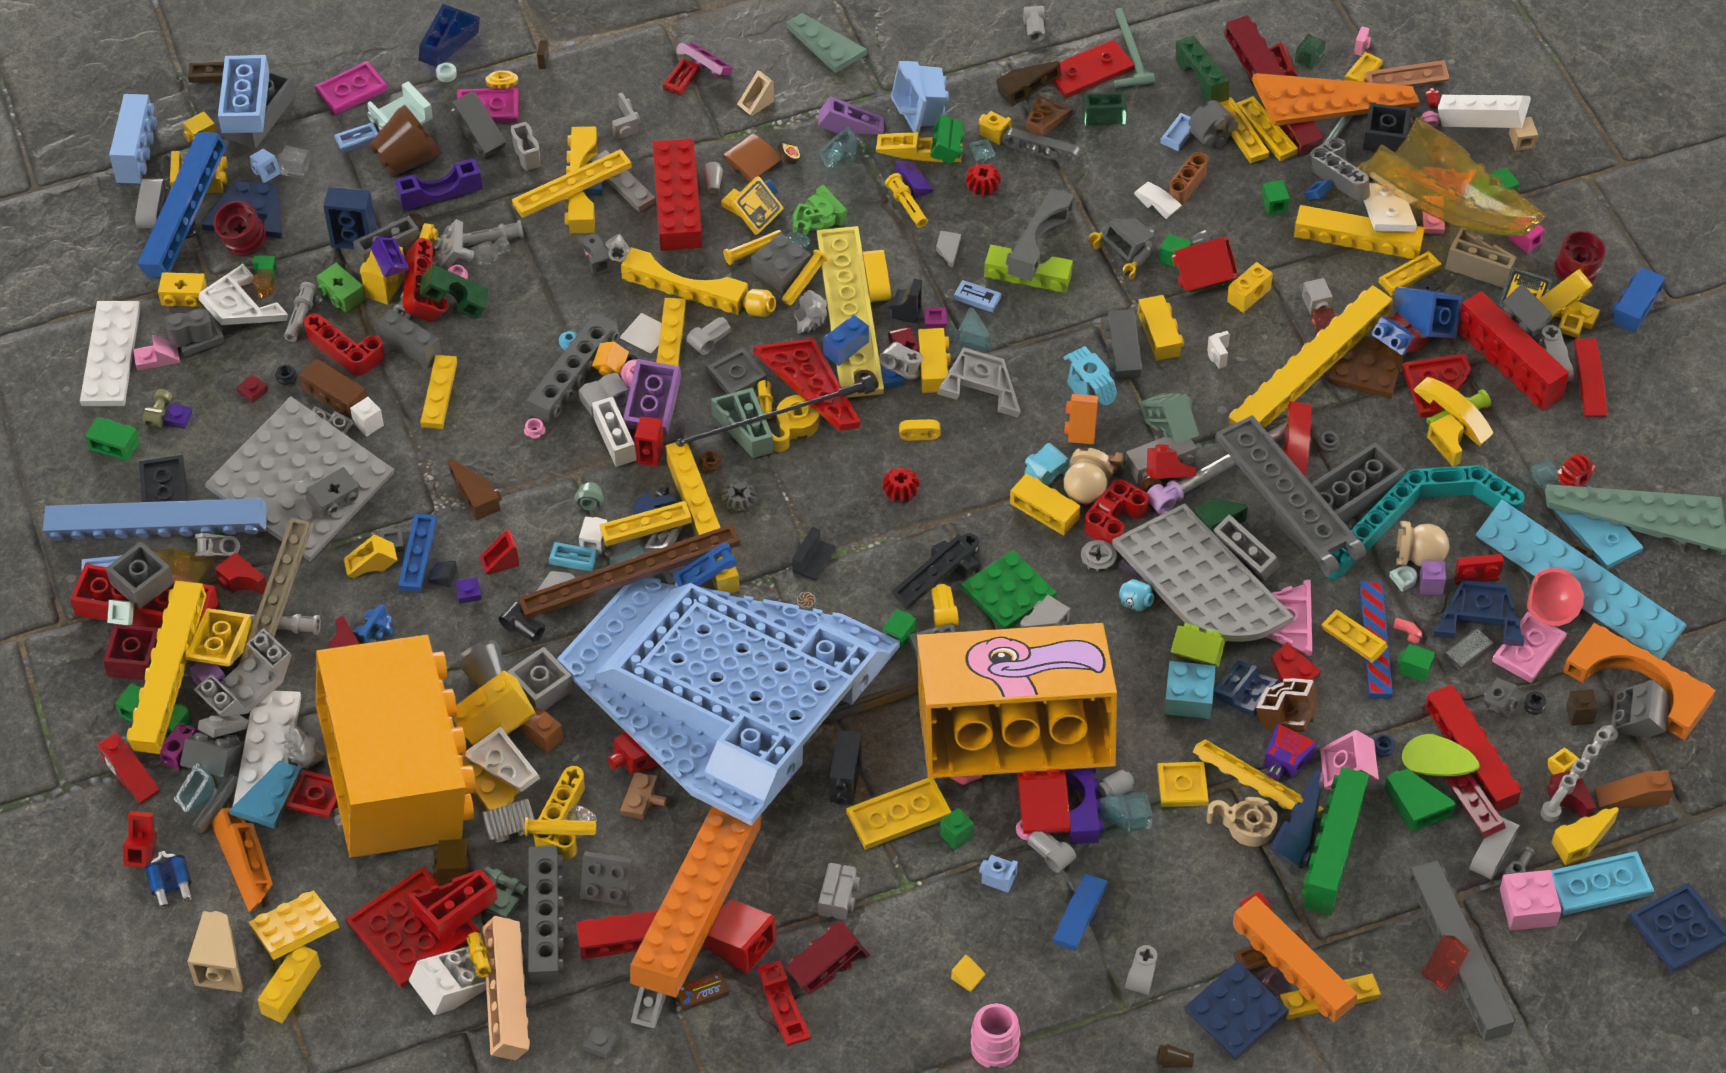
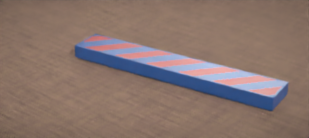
[1359,581,1393,698]

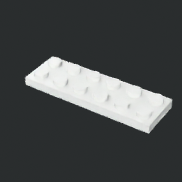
[80,301,141,406]
[233,691,301,806]

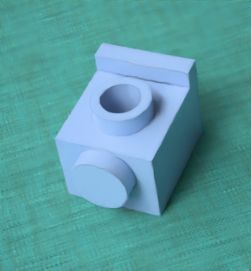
[249,149,281,183]
[979,855,1018,893]

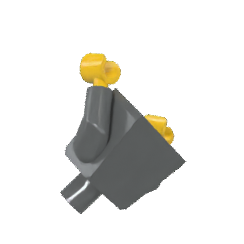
[1089,218,1155,280]

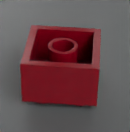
[103,624,159,680]

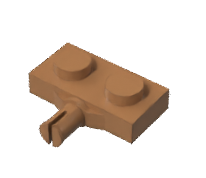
[620,773,668,820]

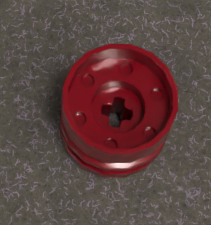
[213,201,266,256]
[1554,230,1606,284]

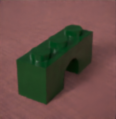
[419,264,488,319]

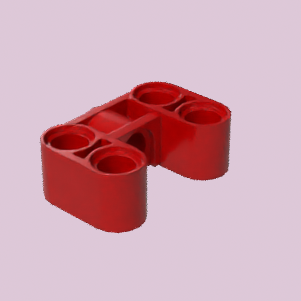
[1085,480,1148,545]

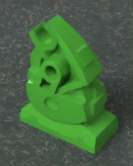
[793,185,847,236]

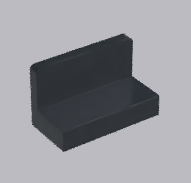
[792,527,836,581]

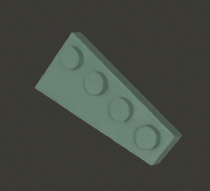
[786,13,867,73]

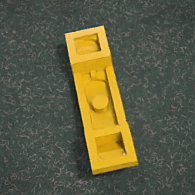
[1414,377,1493,446]

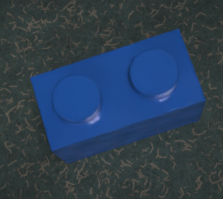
[823,314,869,366]

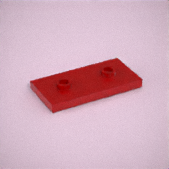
[1052,39,1135,99]

